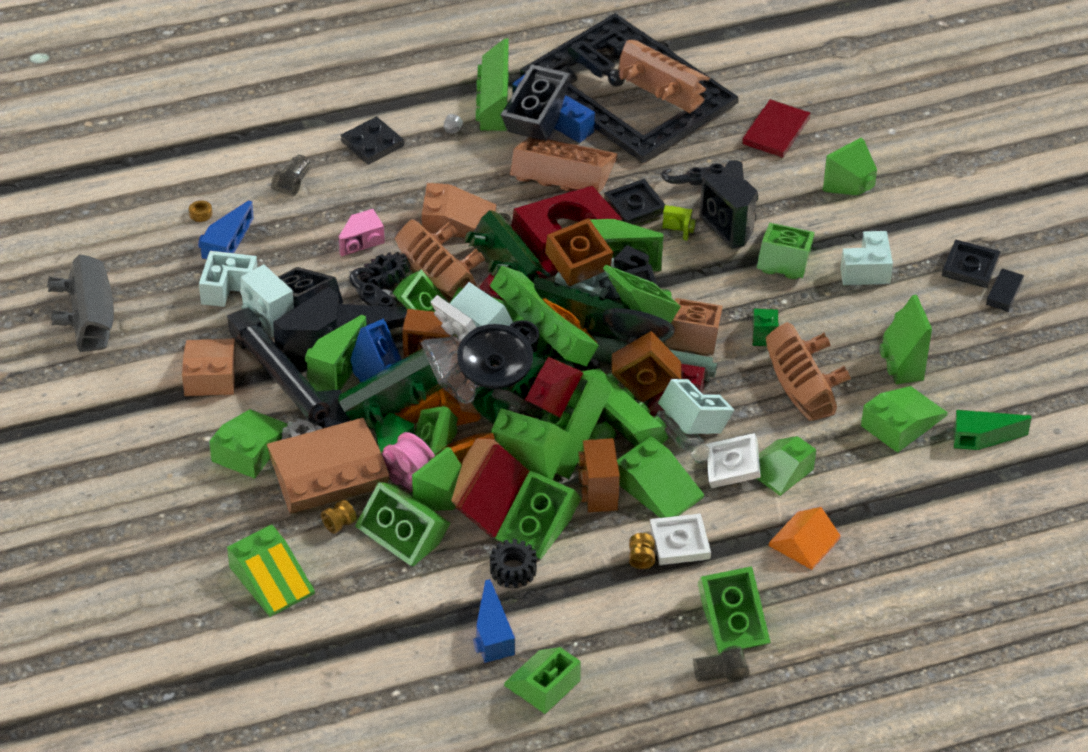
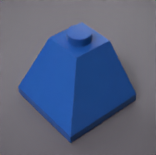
[350,319,402,383]

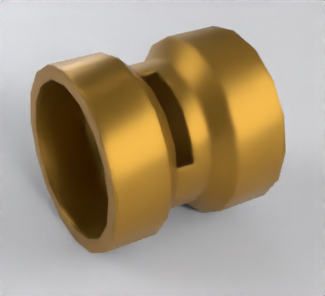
[321,499,357,534]
[629,533,655,569]

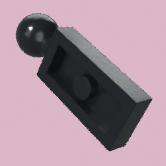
[567,40,625,87]

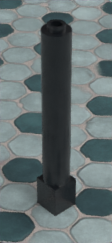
[227,307,330,424]

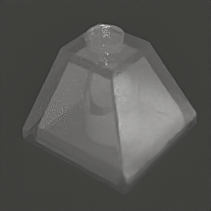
[421,336,468,400]

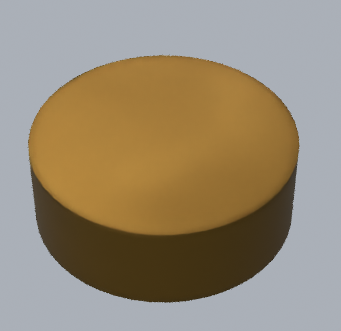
[189,200,213,222]

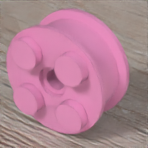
[382,432,435,492]

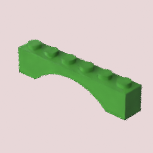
[490,266,599,366]

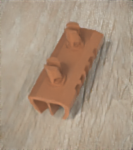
[618,40,710,113]
[394,219,485,303]
[766,322,851,421]

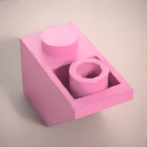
[339,209,385,257]

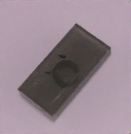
[491,389,545,420]

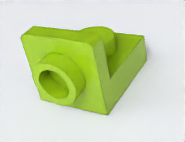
[662,205,696,241]

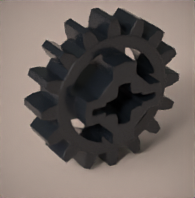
[359,252,411,289]

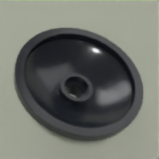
[602,308,675,344]
[457,324,533,389]

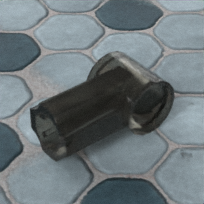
[271,154,311,196]
[693,646,750,682]

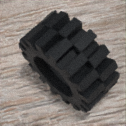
[490,539,537,588]

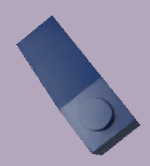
[198,201,254,259]
[473,579,515,663]

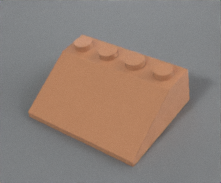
[510,137,618,193]
[267,418,389,514]

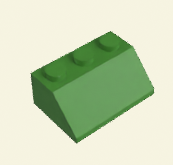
[491,408,572,480]
[355,482,451,566]

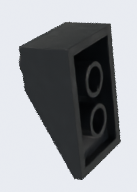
[501,64,571,141]
[278,267,344,308]

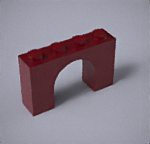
[511,185,622,261]

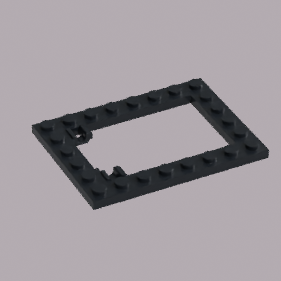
[520,13,739,163]

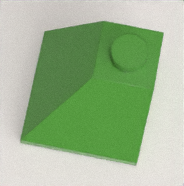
[823,138,877,195]
[393,270,450,312]
[414,406,458,455]
[756,436,816,496]
[412,447,462,511]

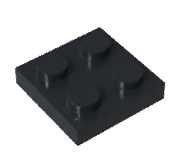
[341,116,404,165]
[604,178,666,225]
[942,239,1001,288]

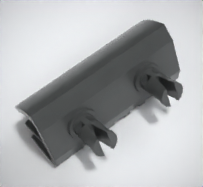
[47,254,114,352]

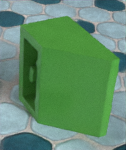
[504,647,581,714]

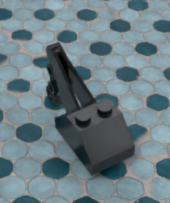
[661,160,758,249]
[273,267,408,365]

